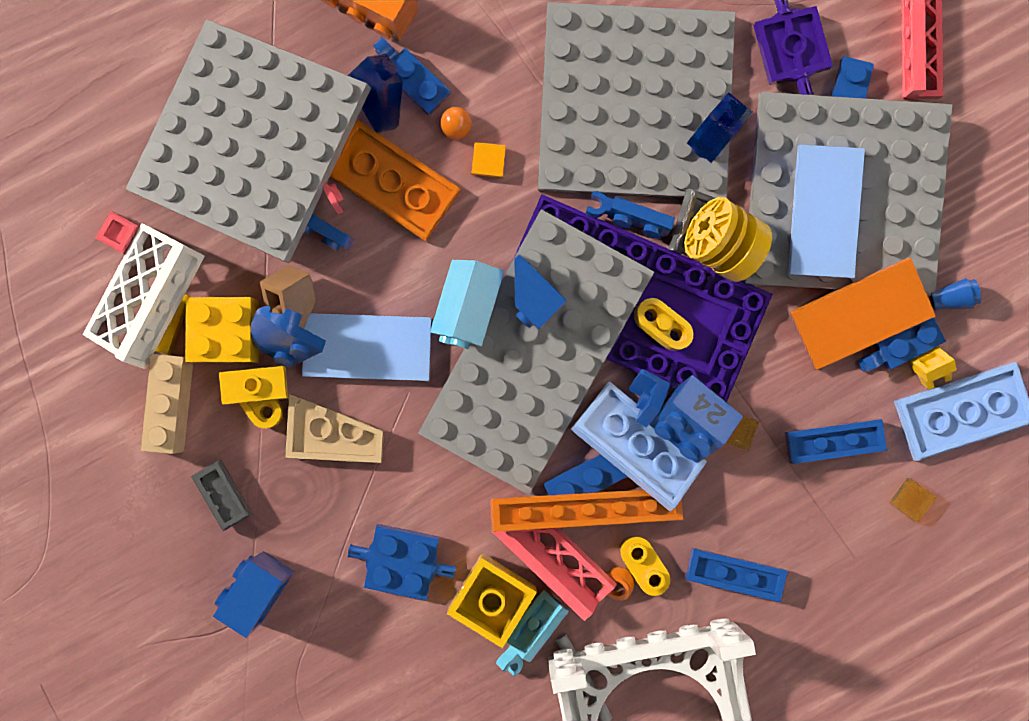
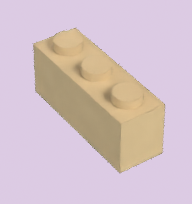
[141,354,193,454]

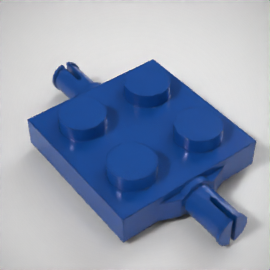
[347,524,456,601]

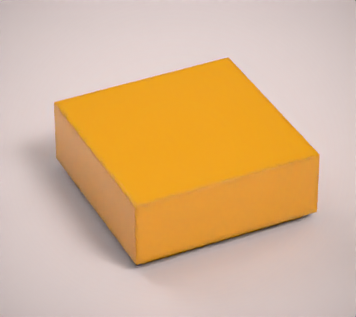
[471,142,506,179]

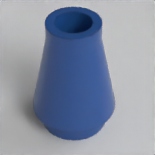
[929,278,981,311]

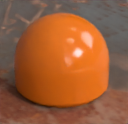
[440,107,472,140]
[601,567,635,600]

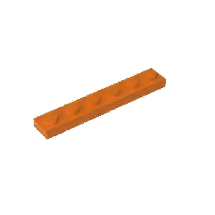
[490,490,683,532]

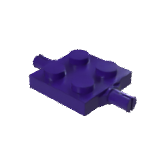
[753,0,833,95]

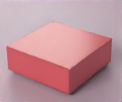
[96,211,140,254]

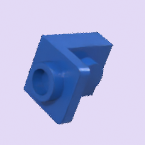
[629,369,670,428]

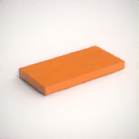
[330,119,461,242]
[790,258,936,370]

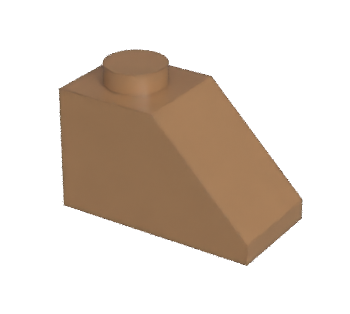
[260,265,316,328]

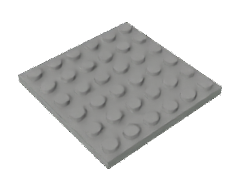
[538,2,735,199]
[126,19,371,263]
[744,92,952,296]

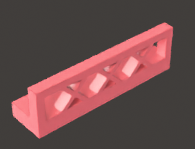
[901,0,943,99]
[491,495,617,621]

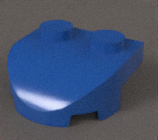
[251,306,326,367]

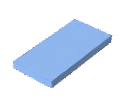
[788,145,865,278]
[302,313,432,381]
[894,362,1029,461]
[571,381,707,511]

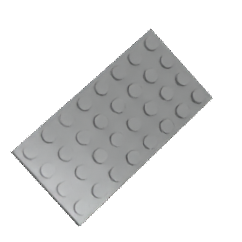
[418,209,654,495]

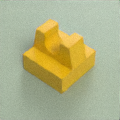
[909,346,957,390]

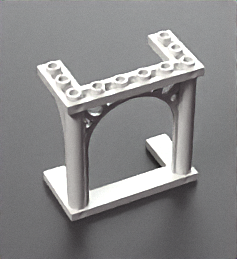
[548,618,756,721]

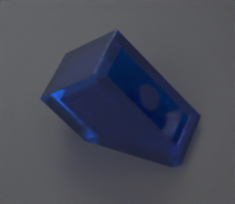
[347,54,403,133]
[687,92,753,163]

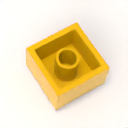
[185,297,259,363]
[447,553,537,649]

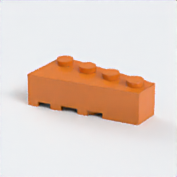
[321,0,419,41]

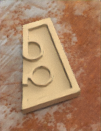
[285,394,384,463]

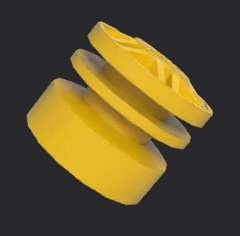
[684,197,772,282]

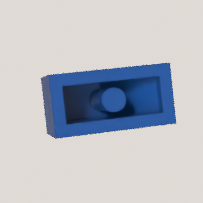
[514,254,567,329]

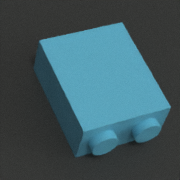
[430,260,504,349]

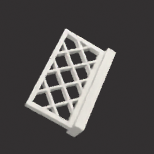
[83,223,205,369]

